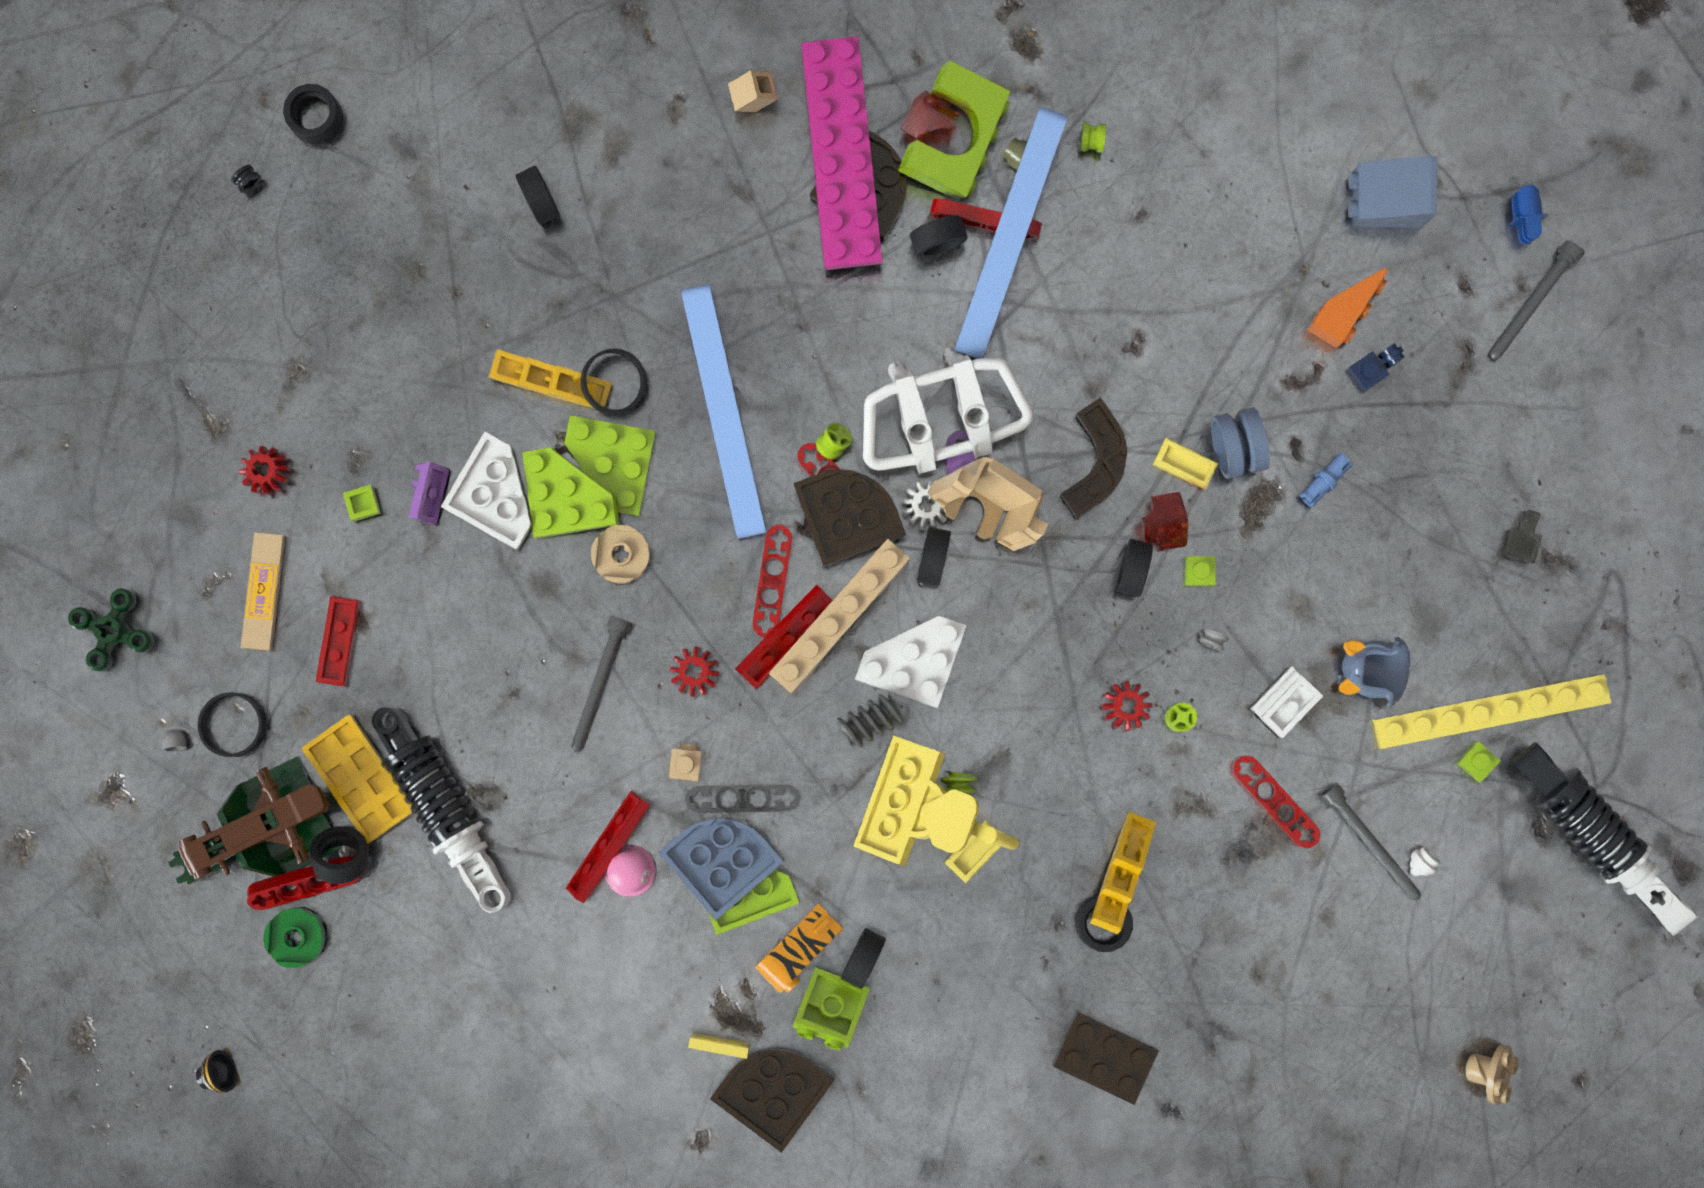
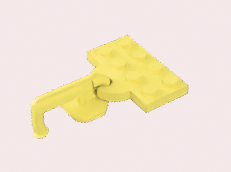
[853,736,1020,866]

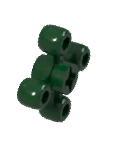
[68,588,154,672]

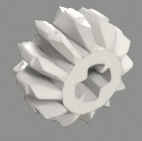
[902,481,946,530]

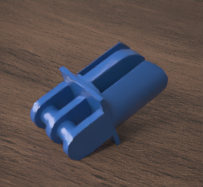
[1510,185,1547,245]

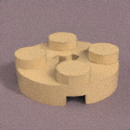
[591,525,650,584]

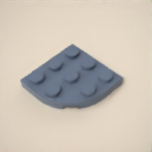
[658,818,784,921]

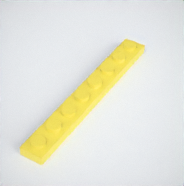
[1372,674,1611,749]

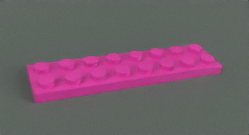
[801,36,883,270]

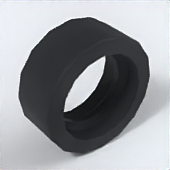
[283,84,342,143]
[515,166,560,225]
[910,215,968,258]
[917,527,951,585]
[1116,539,1153,597]
[310,826,369,884]
[1075,895,1133,952]
[841,928,886,989]

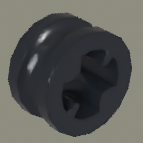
[231,165,261,193]

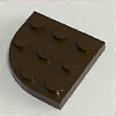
[809,130,907,240]
[793,469,906,566]
[710,1049,835,1153]

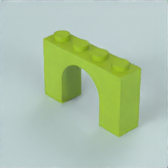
[898,60,1011,200]

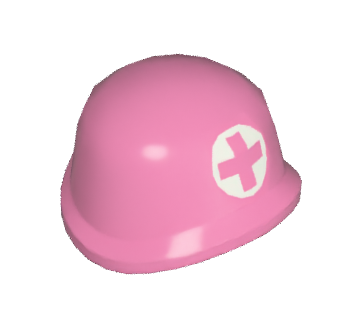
[604,845,655,897]

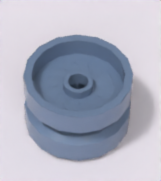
[1211,407,1270,479]

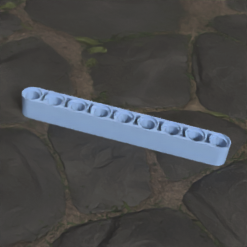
[954,106,1068,359]
[681,284,766,539]

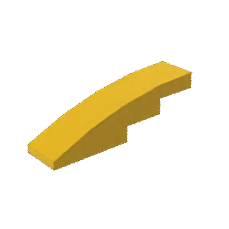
[488,349,612,409]
[1090,811,1156,934]

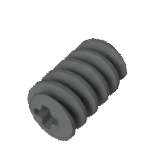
[837,692,904,748]

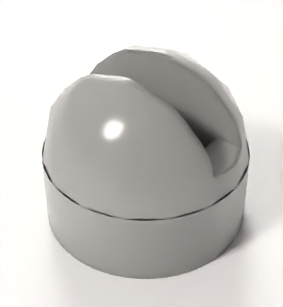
[162,729,187,752]

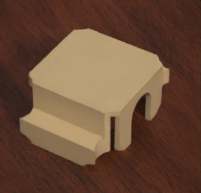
[927,457,1048,551]

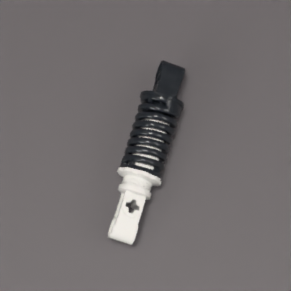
[371,707,510,913]
[1512,742,1698,936]

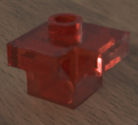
[901,90,959,143]
[1142,492,1188,550]

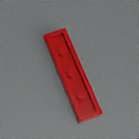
[735,585,833,689]
[566,790,650,904]

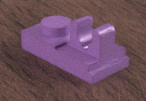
[408,461,450,524]

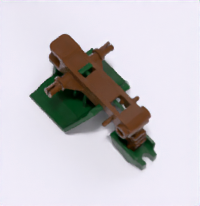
[168,756,342,884]

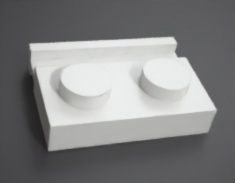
[1250,666,1323,738]

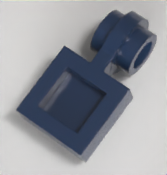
[1347,343,1405,393]

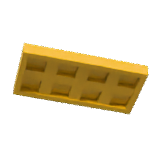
[301,714,413,844]

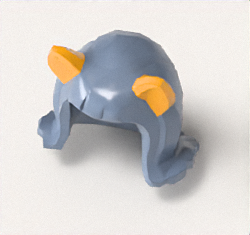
[1339,637,1410,707]

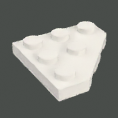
[441,431,532,550]
[855,616,966,708]

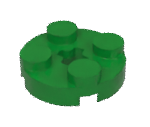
[263,908,325,968]

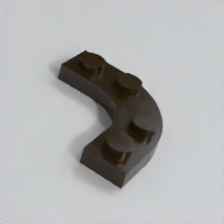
[1061,397,1127,519]

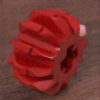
[239,445,291,496]
[669,647,720,697]
[1102,681,1153,731]

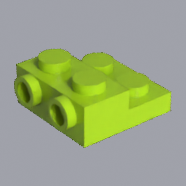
[792,967,870,1051]

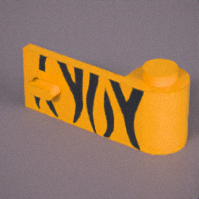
[755,903,843,993]

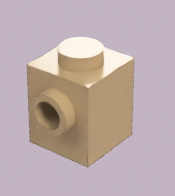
[728,70,778,112]
[669,743,704,781]

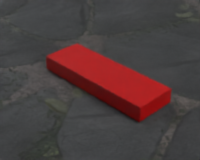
[315,596,361,687]

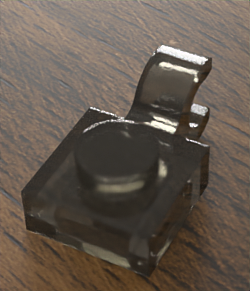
[1503,510,1543,564]

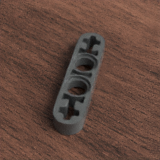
[685,785,800,813]

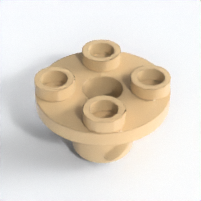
[1465,1044,1519,1105]

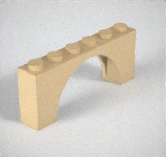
[769,539,910,695]

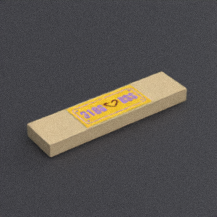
[240,532,286,651]

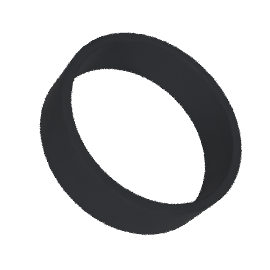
[580,348,647,414]
[198,692,267,757]

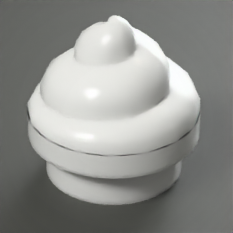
[1410,846,1441,876]

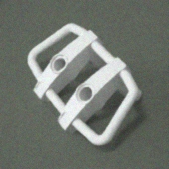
[863,346,1034,475]

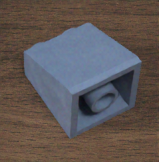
[1348,156,1437,228]

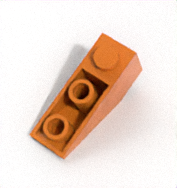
[1307,268,1388,348]

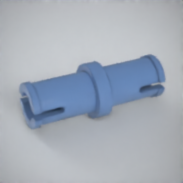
[1300,453,1353,507]

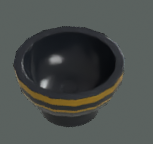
[196,1050,238,1093]

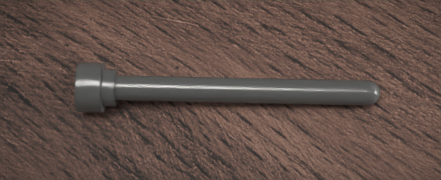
[1490,240,1585,360]
[571,616,632,752]
[1319,782,1421,900]

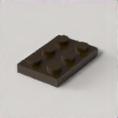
[1053,1011,1159,1105]

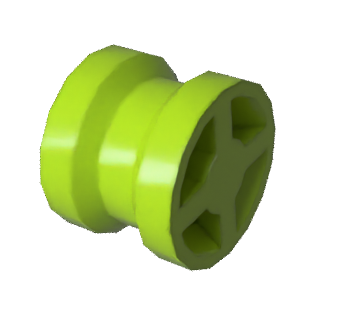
[1080,122,1106,153]
[816,423,852,460]
[1165,702,1197,732]

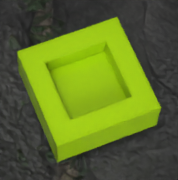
[343,484,381,522]
[1185,556,1216,586]
[1456,741,1500,783]

